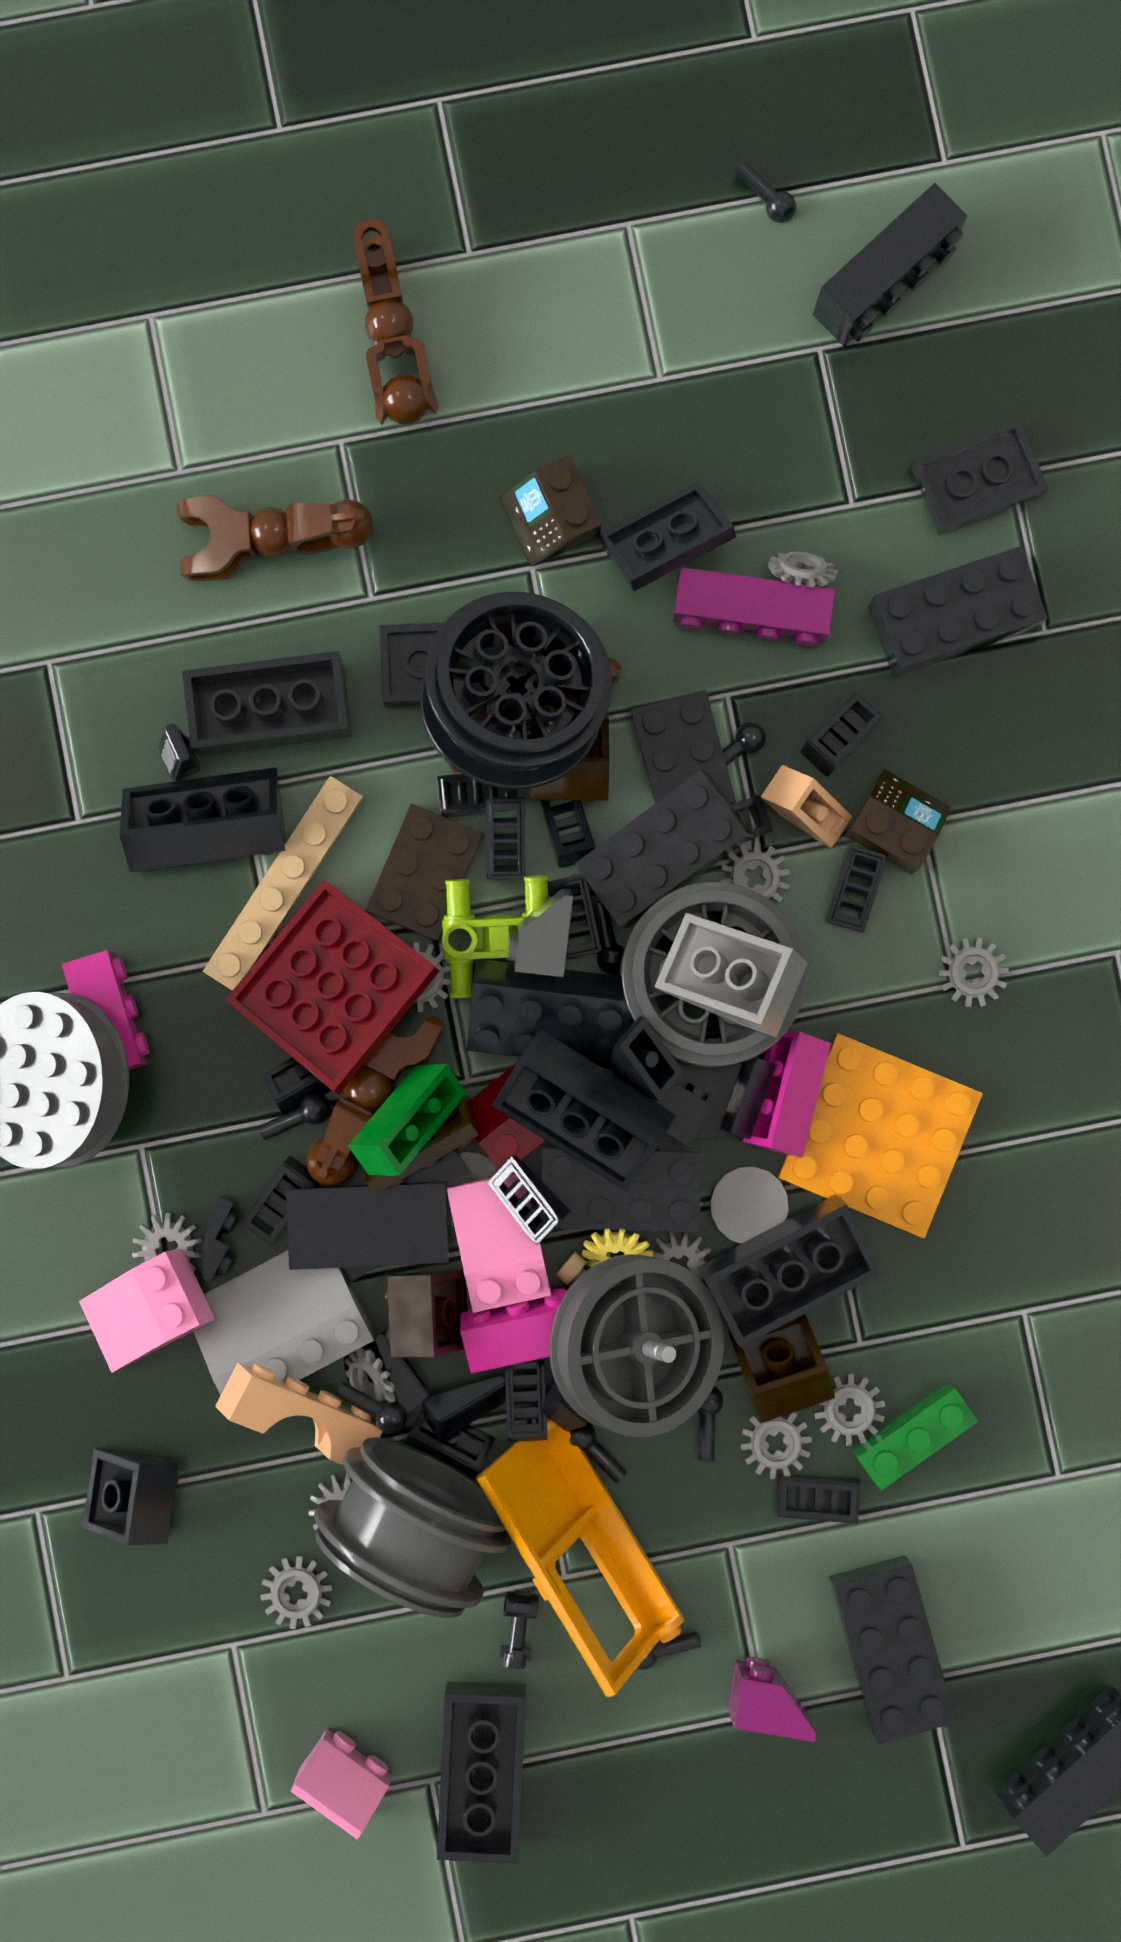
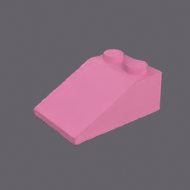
[447,1172,551,1313]
[79,1249,215,1373]

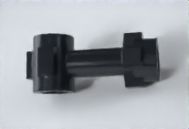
[499,1589,539,1669]

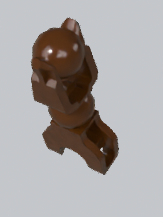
[353,218,439,425]
[176,495,374,581]
[306,1016,443,1186]

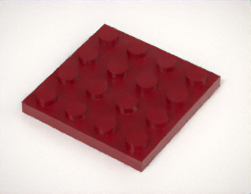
[225,879,440,1095]

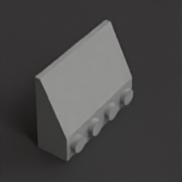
[193,1250,377,1395]

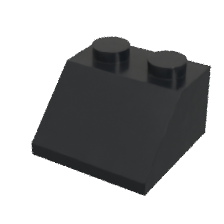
[83,1448,179,1545]

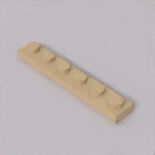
[202,776,364,991]

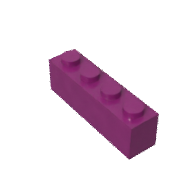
[672,567,835,647]

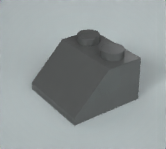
[507,889,573,977]

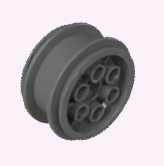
[620,882,807,1068]
[314,1437,512,1618]

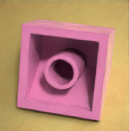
[291,1729,392,1840]

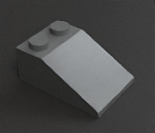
[654,913,808,1038]

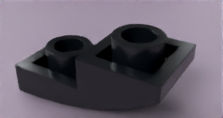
[202,1195,240,1282]

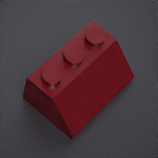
[470,1063,545,1169]

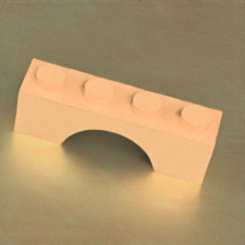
[215,1363,382,1465]

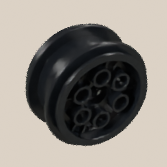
[420,592,612,789]

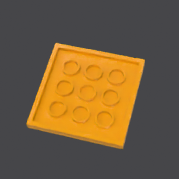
[777,1033,983,1239]

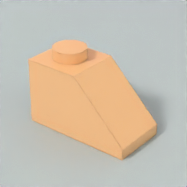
[761,765,853,849]

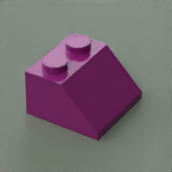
[728,1656,817,1742]

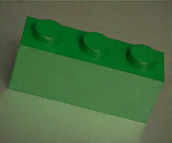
[348,1064,467,1176]
[851,1383,979,1491]

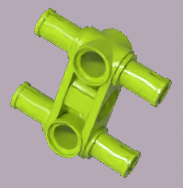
[442,875,549,998]

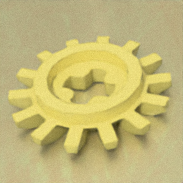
[582,1228,653,1267]

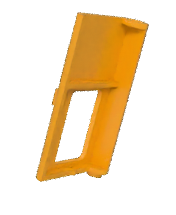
[476,1417,685,1697]

